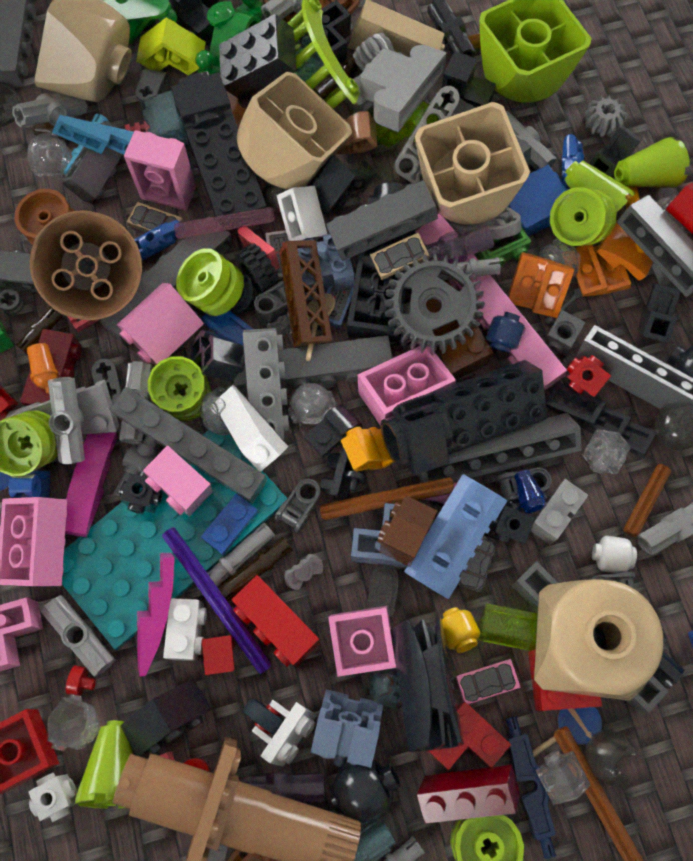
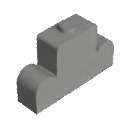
[360,45,446,132]

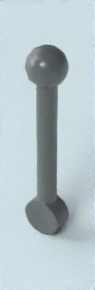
[545,288,582,325]

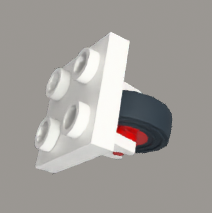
[243,698,317,766]

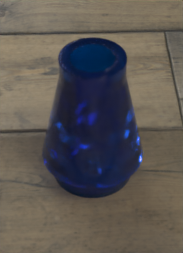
[514,470,547,513]

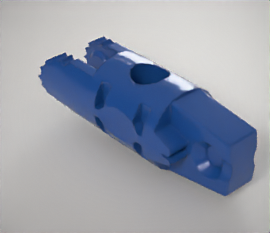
[561,134,584,190]
[134,220,187,261]

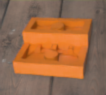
[597,220,653,281]
[567,245,631,297]
[508,252,574,318]

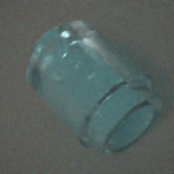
[355,821,396,861]

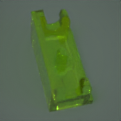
[478,603,538,651]

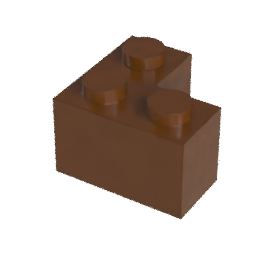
[377,496,437,567]

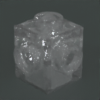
[582,429,631,475]

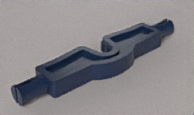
[505,716,557,859]

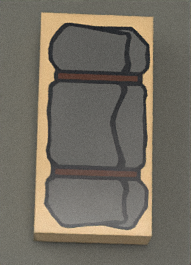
[127,202,183,233]
[370,233,429,280]

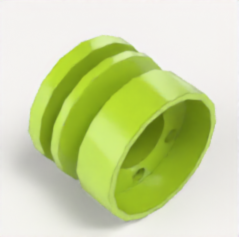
[148,356,212,421]
[0,410,58,476]

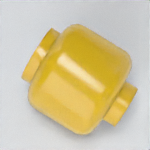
[442,607,481,653]

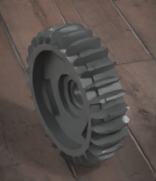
[384,253,485,355]

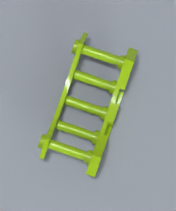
[288,0,360,109]

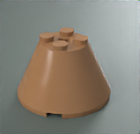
[30,210,142,320]

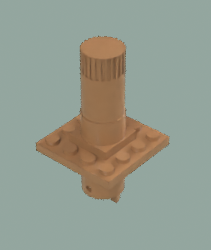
[113,736,361,861]

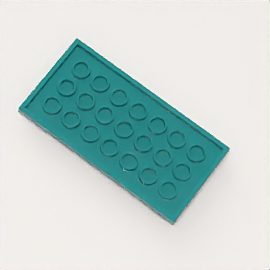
[62,422,288,650]

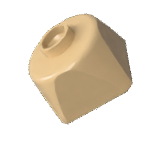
[34,0,131,102]
[237,72,352,190]
[415,102,530,225]
[534,579,663,701]

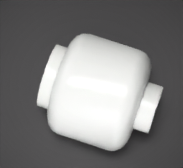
[592,536,637,574]

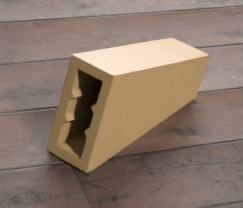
[348,0,445,57]

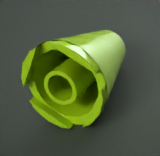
[614,137,690,188]
[564,160,636,212]
[75,720,133,809]

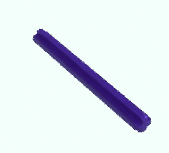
[162,527,271,674]

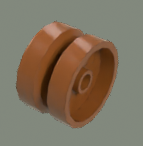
[14,189,74,246]

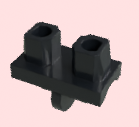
[320,448,367,501]

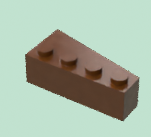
[426,280,493,380]

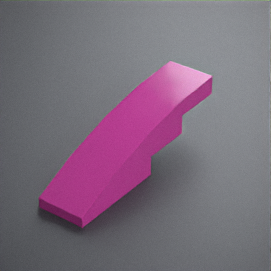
[65,432,118,537]
[137,553,175,676]

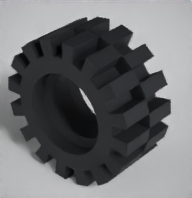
[234,243,279,294]

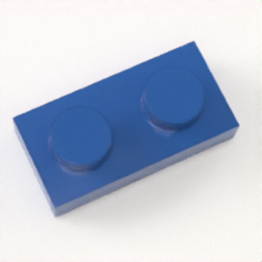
[201,493,259,556]

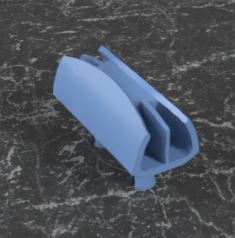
[404,474,507,599]

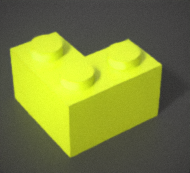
[136,17,206,75]

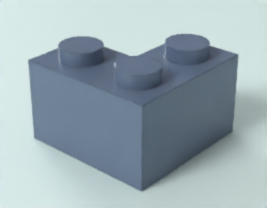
[351,503,407,568]

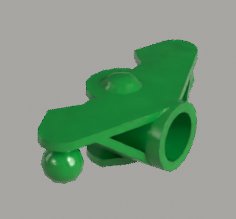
[103,0,177,44]
[195,0,262,74]

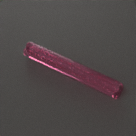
[174,207,275,239]

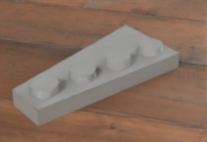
[5,380,119,434]

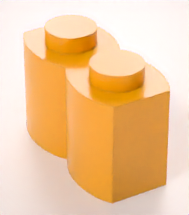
[341,427,394,471]

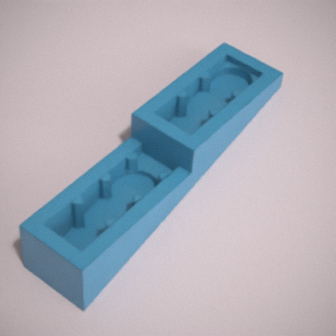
[52,115,134,154]

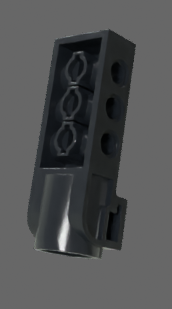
[171,71,267,230]
[347,182,416,343]
[381,360,547,475]

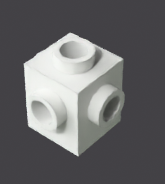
[28,773,77,822]

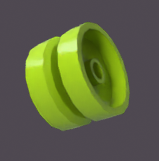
[550,187,617,246]
[176,249,244,316]
[450,815,524,861]

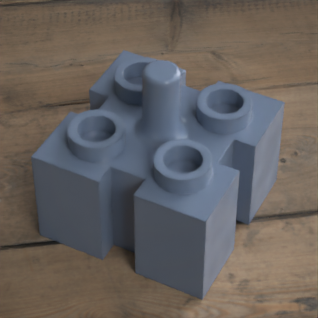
[298,234,354,301]
[311,689,383,768]

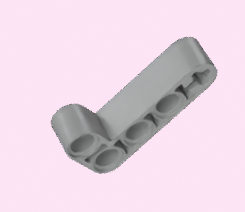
[394,86,459,183]

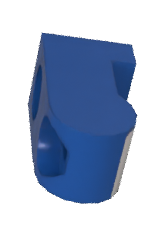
[9,471,50,498]

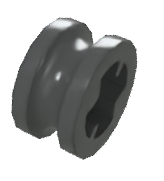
[0,289,24,315]

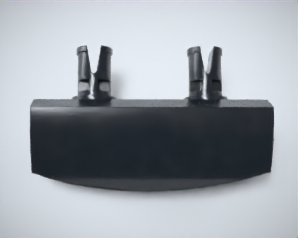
[391,618,464,752]

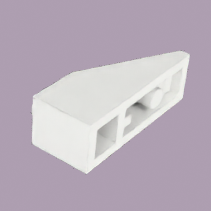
[213,385,288,472]

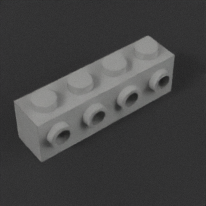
[243,328,289,439]

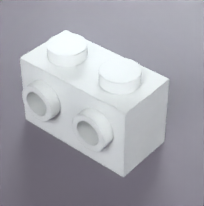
[277,186,328,241]
[163,598,207,661]

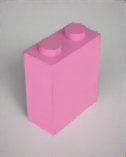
[117,283,204,365]

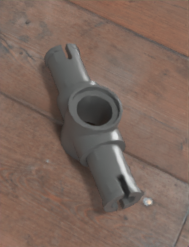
[113,436,160,498]

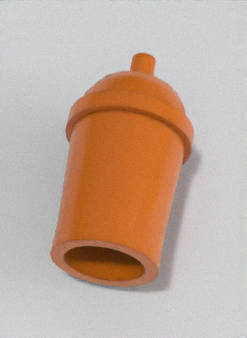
[27,343,59,395]

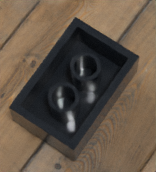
[219,14,297,100]

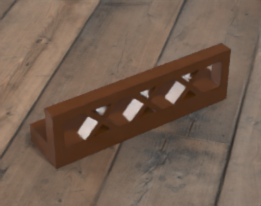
[279,240,332,348]

